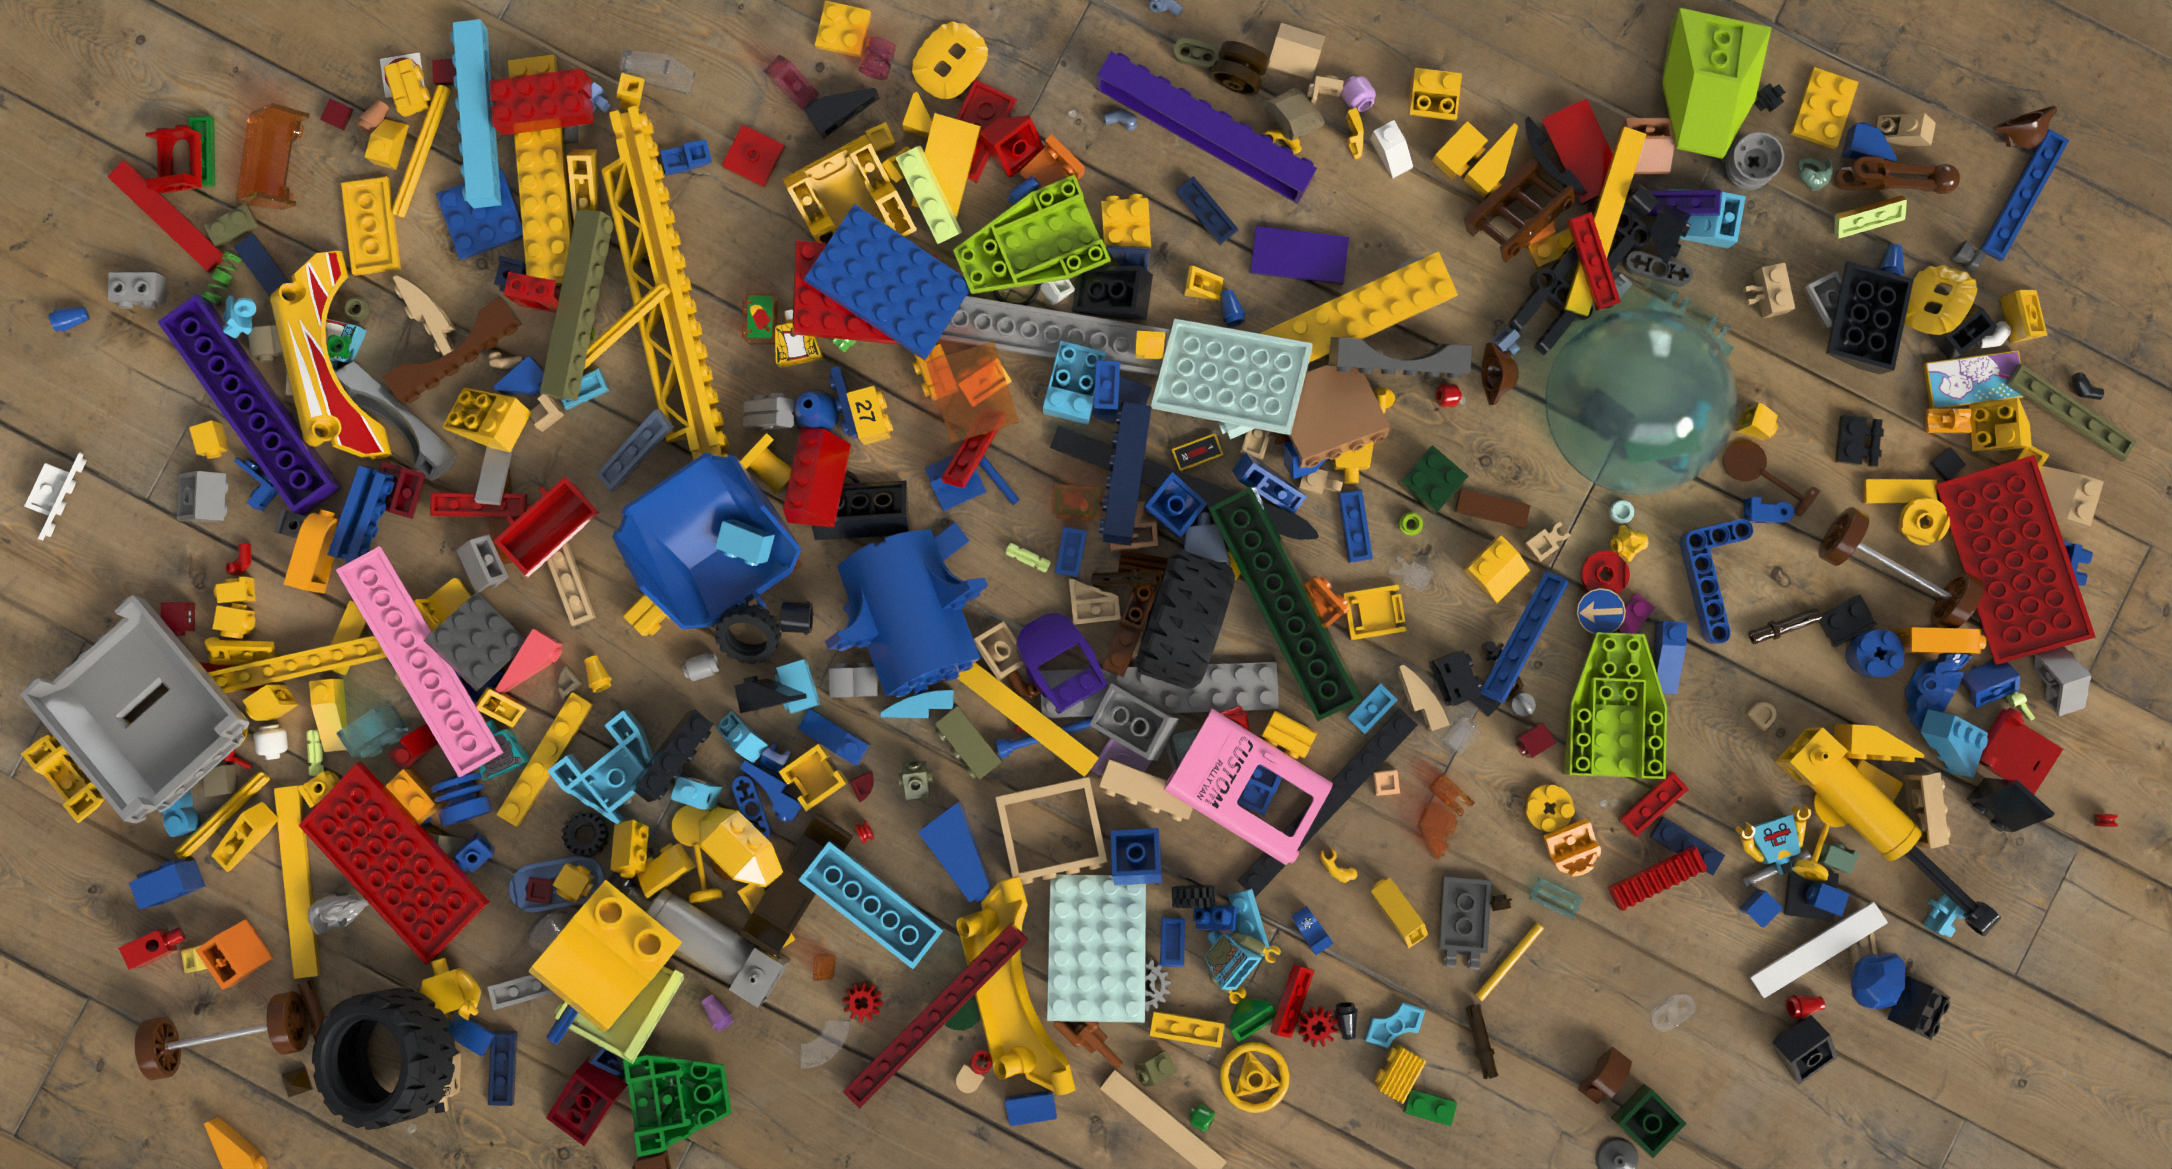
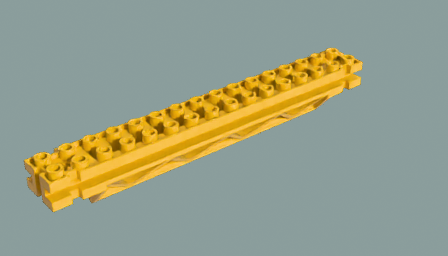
[601,106,730,461]

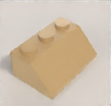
[1902,771,1950,848]

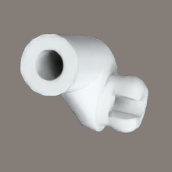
[1977,321,2011,348]

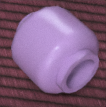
[1341,76,1376,112]

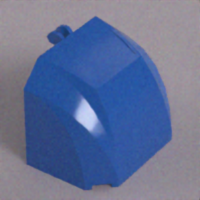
[612,453,802,629]

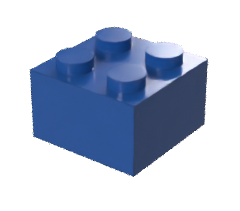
[1111,828,1162,885]
[129,858,206,910]

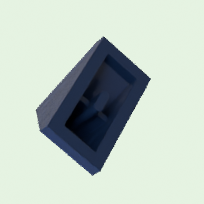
[588,1046,625,1079]

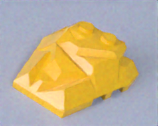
[21,717,130,823]

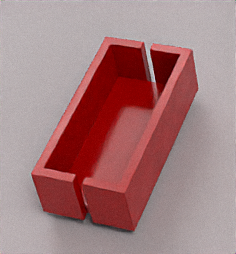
[489,68,594,135]

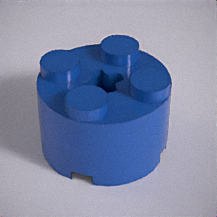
[1846,630,1904,678]

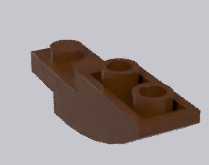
[1102,585,1159,678]

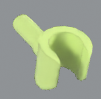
[2006,692,2035,721]

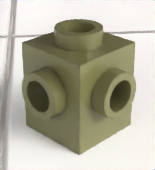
[898,760,933,800]

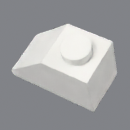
[1370,120,1413,179]

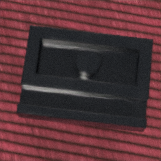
[1819,594,1878,647]

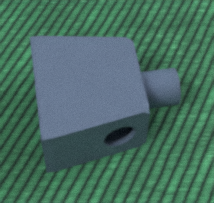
[1184,513,1231,566]

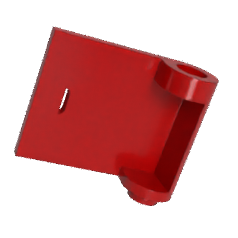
[1979,708,2064,794]

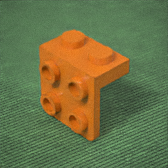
[1305,576,1349,628]

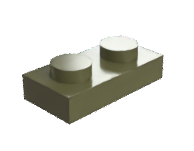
[204,204,260,248]

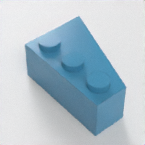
[1921,709,1988,778]

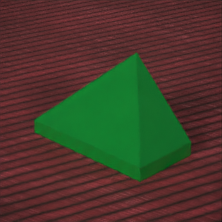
[1229,998,1276,1043]

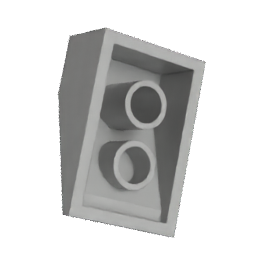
[1090,683,1179,761]

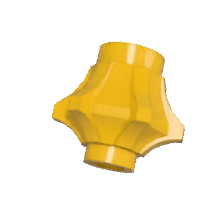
[1610,525,1648,562]

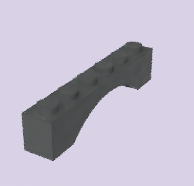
[1329,337,1472,378]
[335,361,458,481]

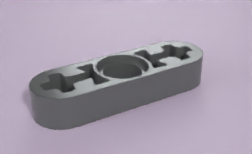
[1623,251,1693,287]

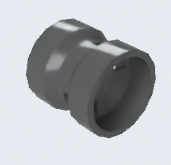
[1950,240,1986,273]

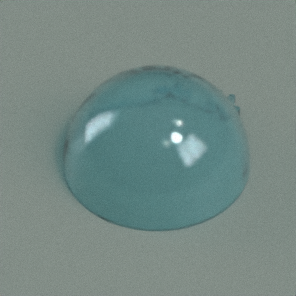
[1545,289,1737,496]

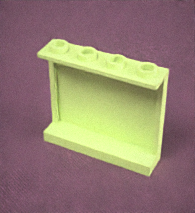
[554,966,684,1064]

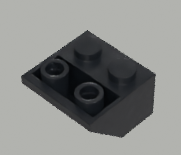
[1928,303,1998,360]
[1887,976,1950,1040]

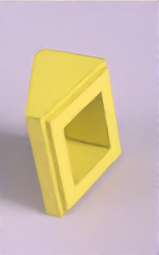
[181,945,207,973]

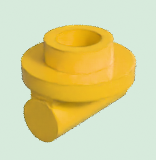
[1373,387,1395,413]

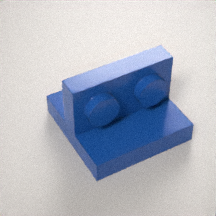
[925,455,987,511]

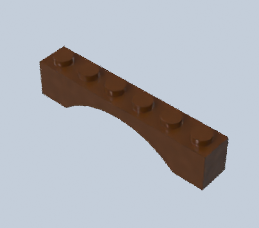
[382,297,522,404]

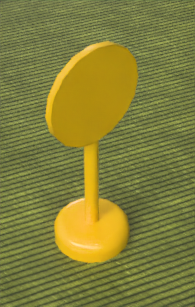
[1793,793,1848,882]
[672,805,723,904]

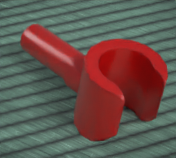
[223,749,253,770]

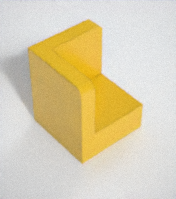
[1135,331,1165,360]

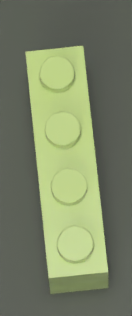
[895,146,962,244]

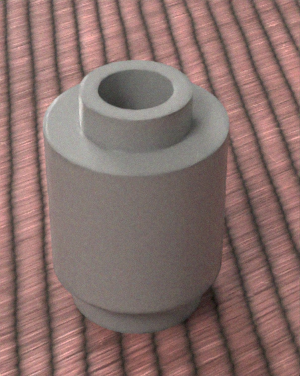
[683,652,720,681]

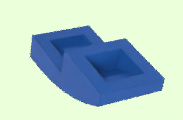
[660,139,712,176]
[448,1009,496,1057]

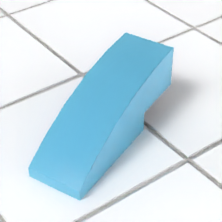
[881,690,955,718]

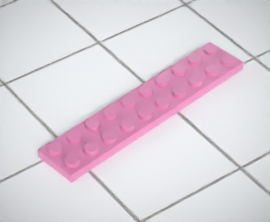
[336,546,504,778]

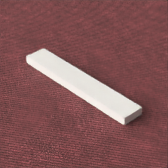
[1749,902,1888,998]

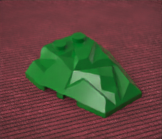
[623,1054,732,1157]

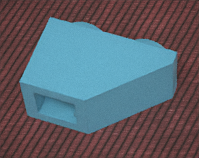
[716,710,769,763]

